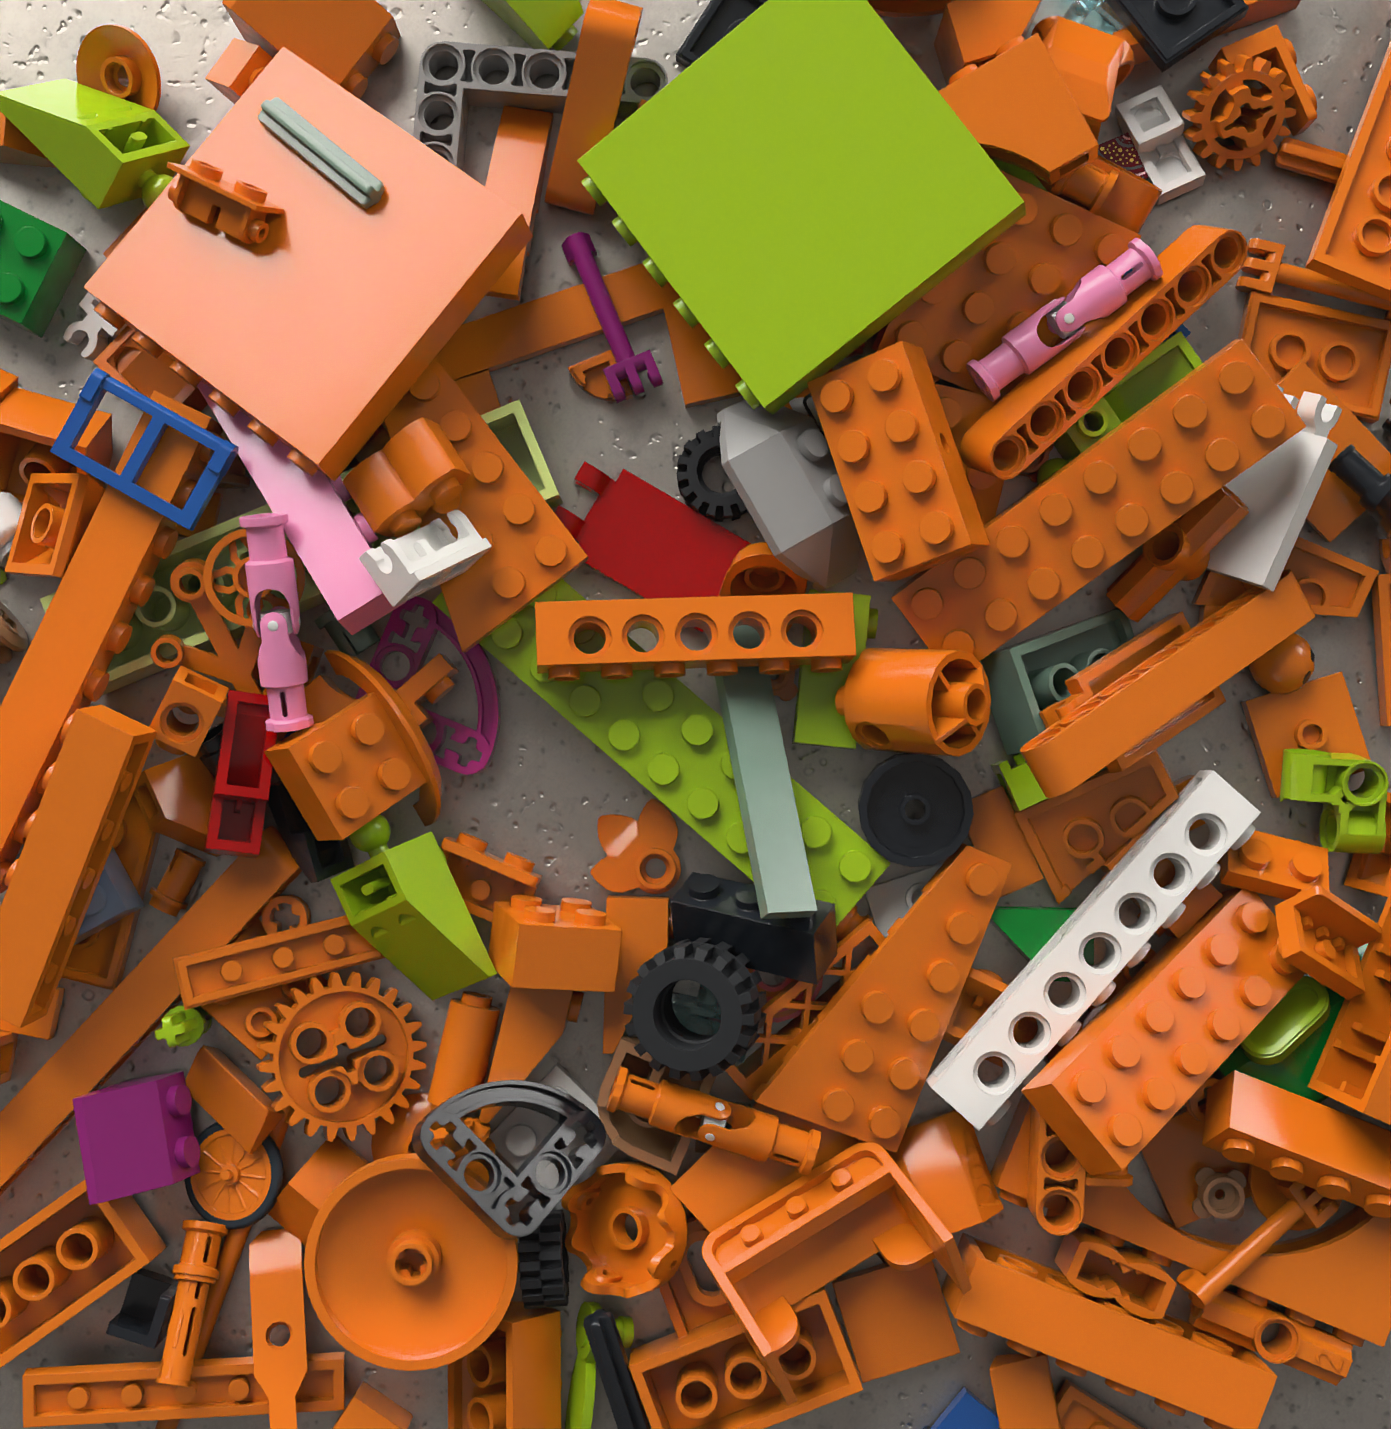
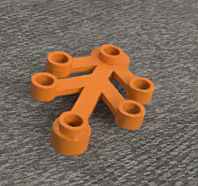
[150,558,303,743]

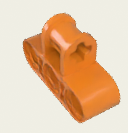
[1035,155,1163,233]
[1027,1104,1133,1236]

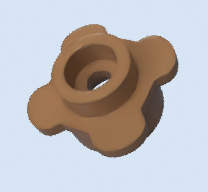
[1192,1167,1247,1221]

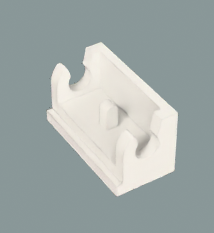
[359,509,492,607]

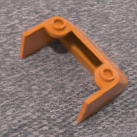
[702,1142,972,1406]

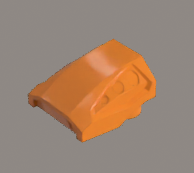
[885,1110,1004,1234]

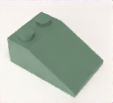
[980,608,1135,755]

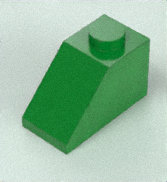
[990,906,1094,982]

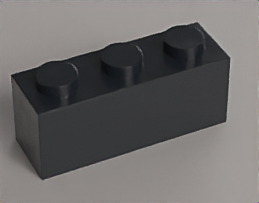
[670,872,837,985]

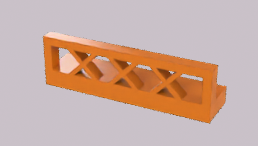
[725,918,886,1100]

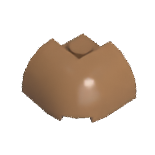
[596,1035,716,1175]

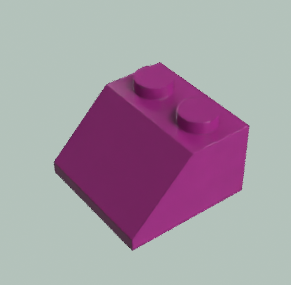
[72,1071,200,1205]

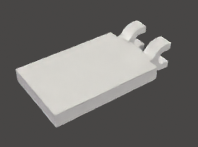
[1205,385,1343,592]

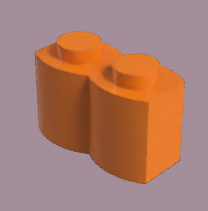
[342,417,471,538]
[1054,1227,1177,1319]

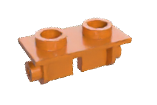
[167,159,284,244]

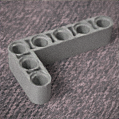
[413,41,668,172]

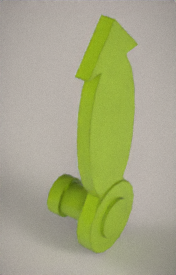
[565,1301,634,1429]

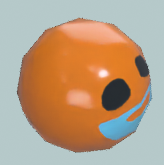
[1249,633,1315,694]

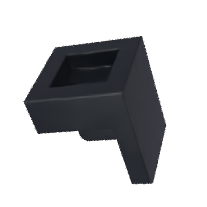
[106,1268,178,1349]

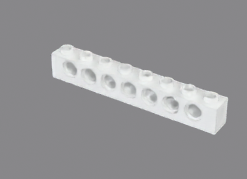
[926,770,1261,1130]

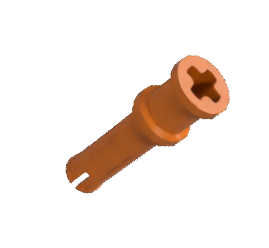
[155,1220,229,1387]

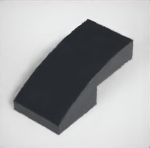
[268,781,355,883]

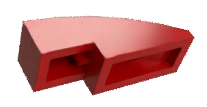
[204,690,277,859]

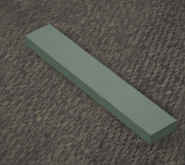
[707,625,818,919]

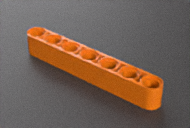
[960,225,1248,480]
[1020,569,1315,798]

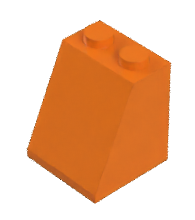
[222,0,401,99]

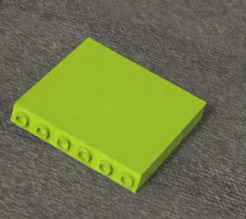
[577,0,1026,415]

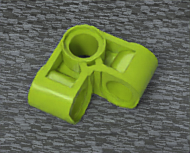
[1279,749,1389,854]

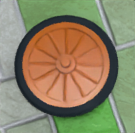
[184,1122,284,1229]

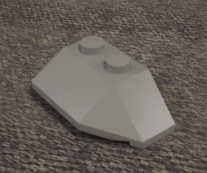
[717,400,860,593]

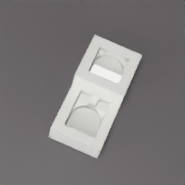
[1115,85,1206,205]

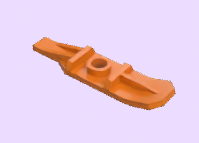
[249,1229,308,1429]

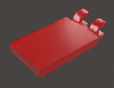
[554,461,751,633]

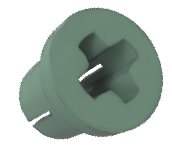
[314,609,380,656]

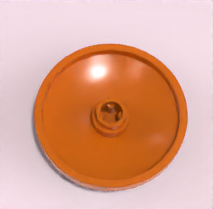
[304,1153,519,1371]

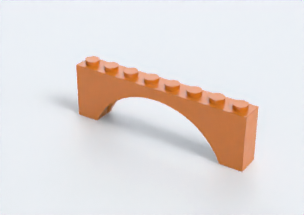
[730,33,1099,367]
[990,1093,1391,1347]

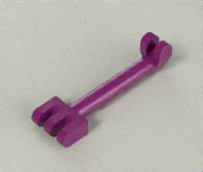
[561,232,664,404]

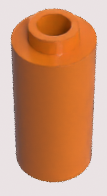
[427,991,500,1112]

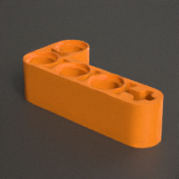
[544,0,643,215]

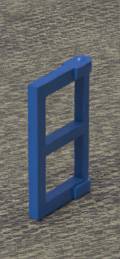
[50,368,238,531]

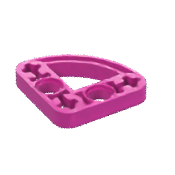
[355,596,501,775]

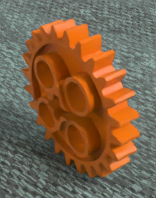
[256,972,427,1142]

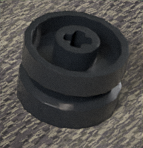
[858,753,974,868]

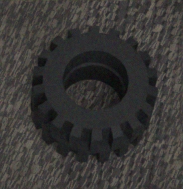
[623,937,767,1081]

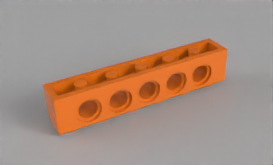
[535,593,856,681]

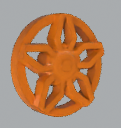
[203,528,305,627]

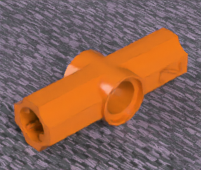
[1106,485,1249,623]
[1188,1289,1353,1386]

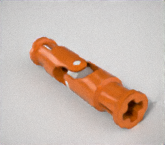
[606,1066,821,1176]

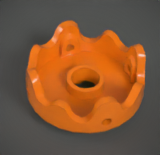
[561,1161,688,1298]

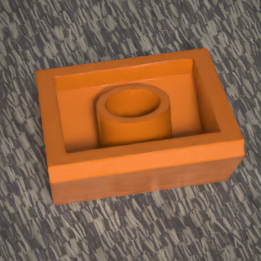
[268,1134,370,1246]

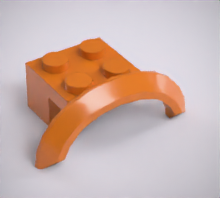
[264,650,442,841]

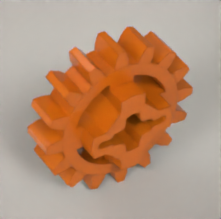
[1182,54,1296,171]

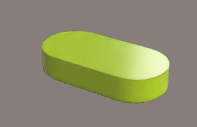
[1240,976,1330,1065]

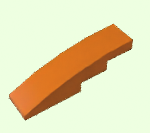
[485,106,554,301]

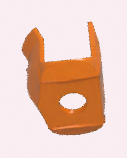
[1031,16,1135,141]

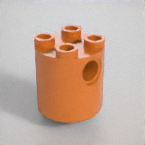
[835,648,991,757]

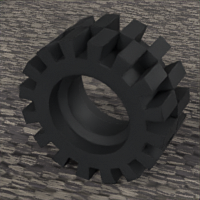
[677,426,749,522]
[518,1209,570,1309]

